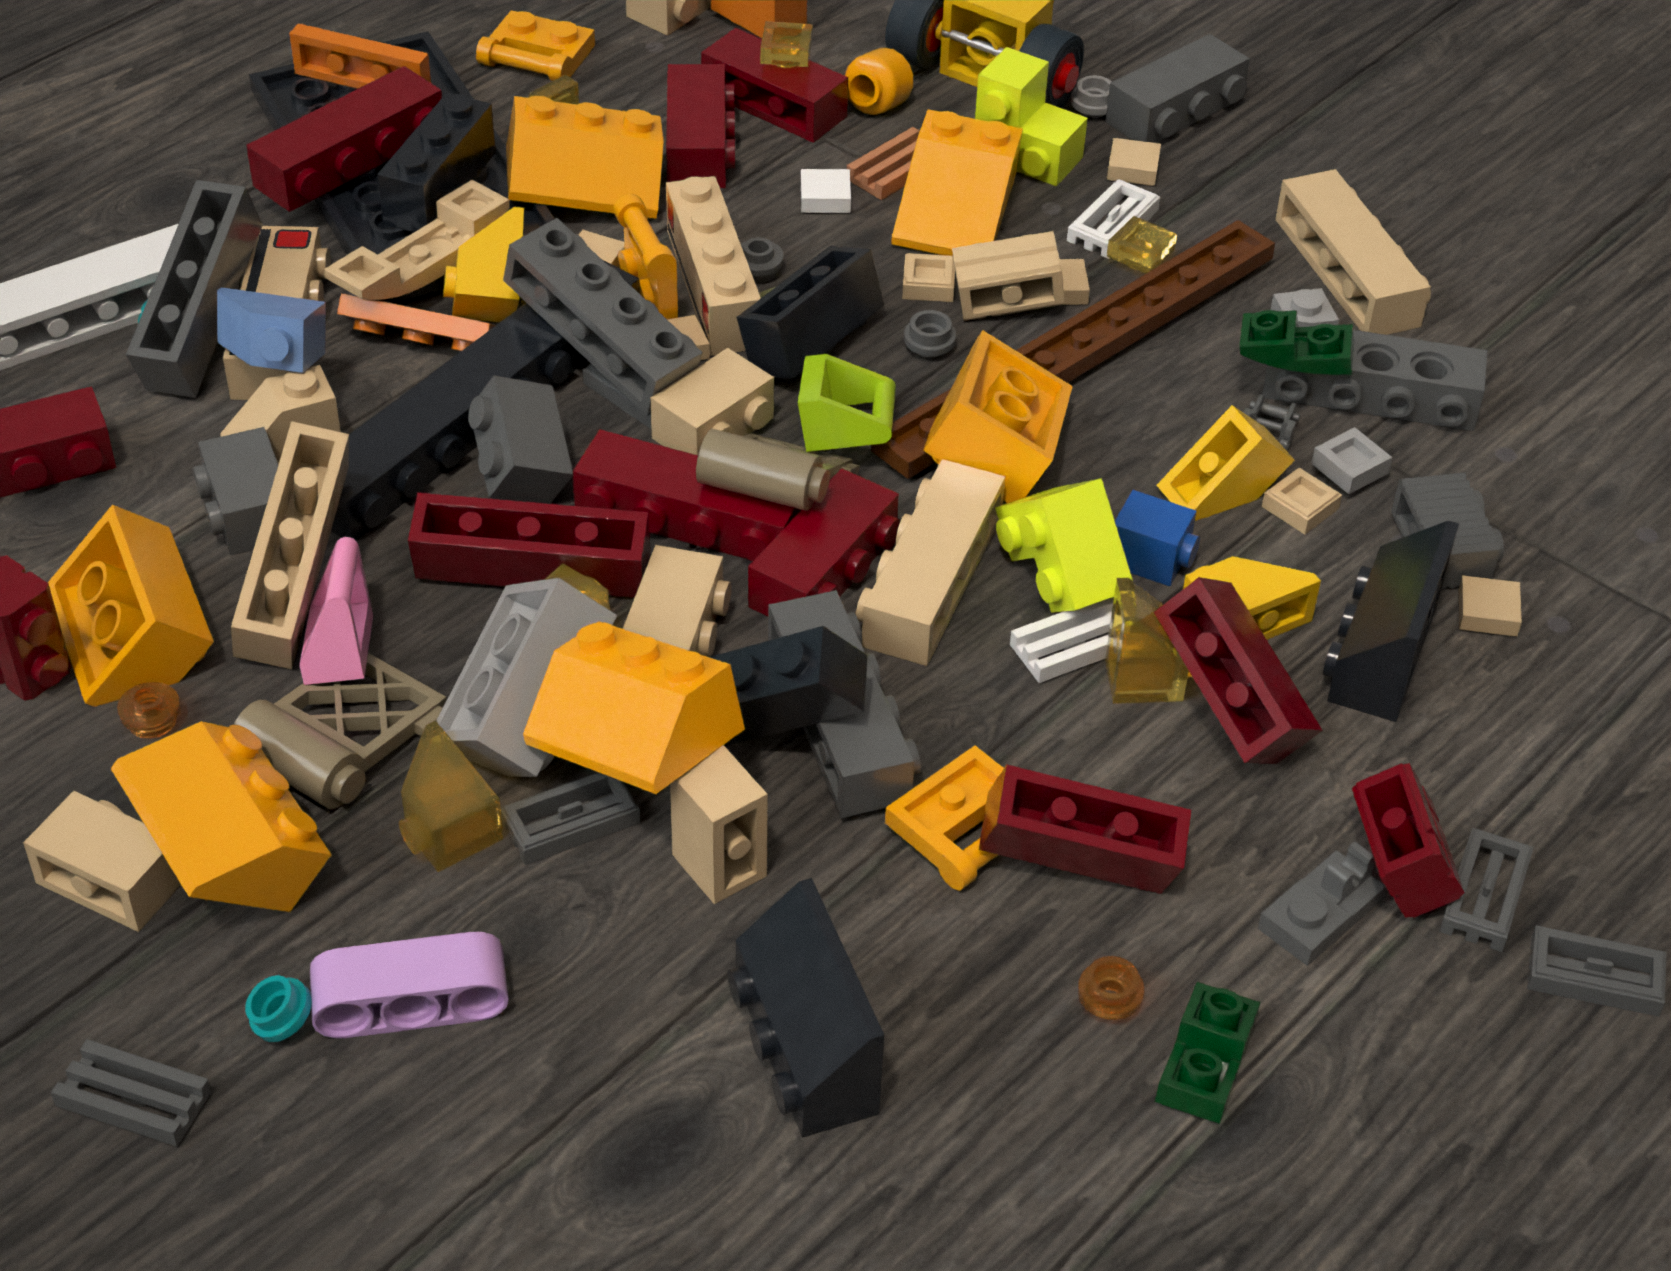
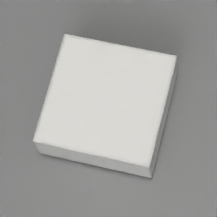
[801,169,851,213]

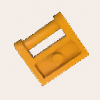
[476,10,595,84]
[613,194,678,320]
[885,745,1004,891]

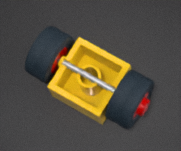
[885,0,1084,108]

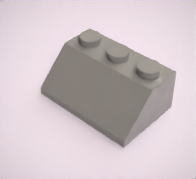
[425,578,617,777]

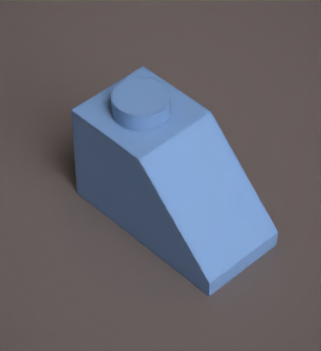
[217,287,326,373]

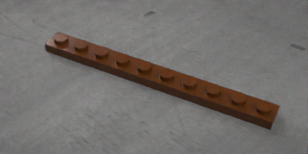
[871,220,1275,479]

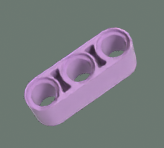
[310,932,508,1038]

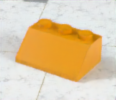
[506,96,664,219]
[48,504,214,707]
[523,621,745,794]
[111,721,332,912]

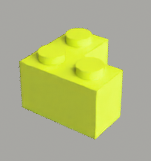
[975,47,1088,186]
[995,478,1135,613]

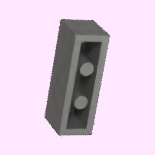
[1106,34,1250,143]

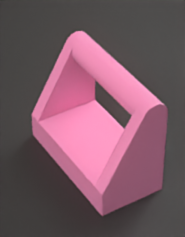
[300,537,373,685]

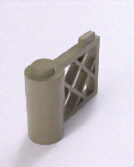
[696,429,860,511]
[234,653,446,809]

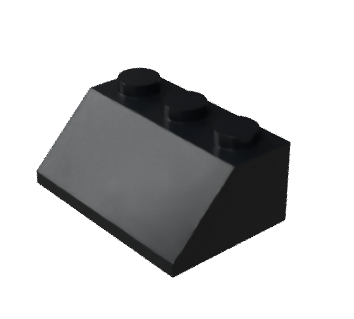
[1322,520,1459,722]
[727,878,884,1138]

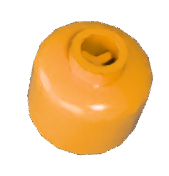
[845,48,913,115]

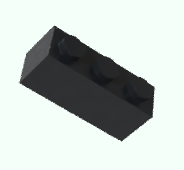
[377,93,496,232]
[736,245,884,381]
[709,626,868,747]

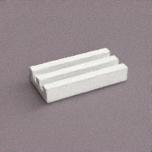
[1067,179,1160,259]
[1010,597,1141,683]

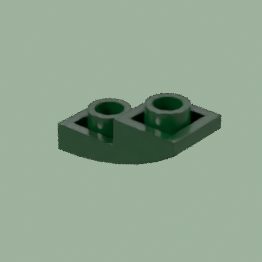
[1239,310,1354,375]
[1154,982,1261,1124]

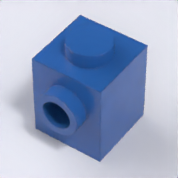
[1115,490,1200,586]

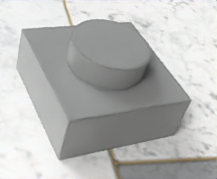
[1271,288,1339,325]
[1311,427,1392,494]

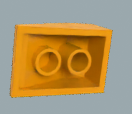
[891,109,1023,256]
[923,330,1073,503]

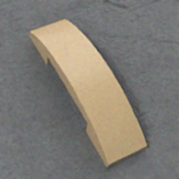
[324,180,510,300]

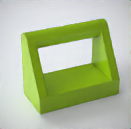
[798,354,896,452]

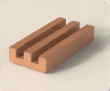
[847,127,920,200]

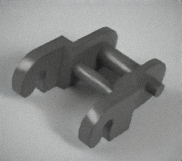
[1243,394,1301,452]

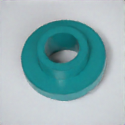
[245,975,312,1042]

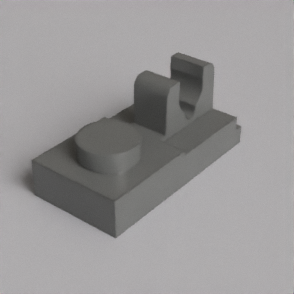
[1258,841,1388,966]

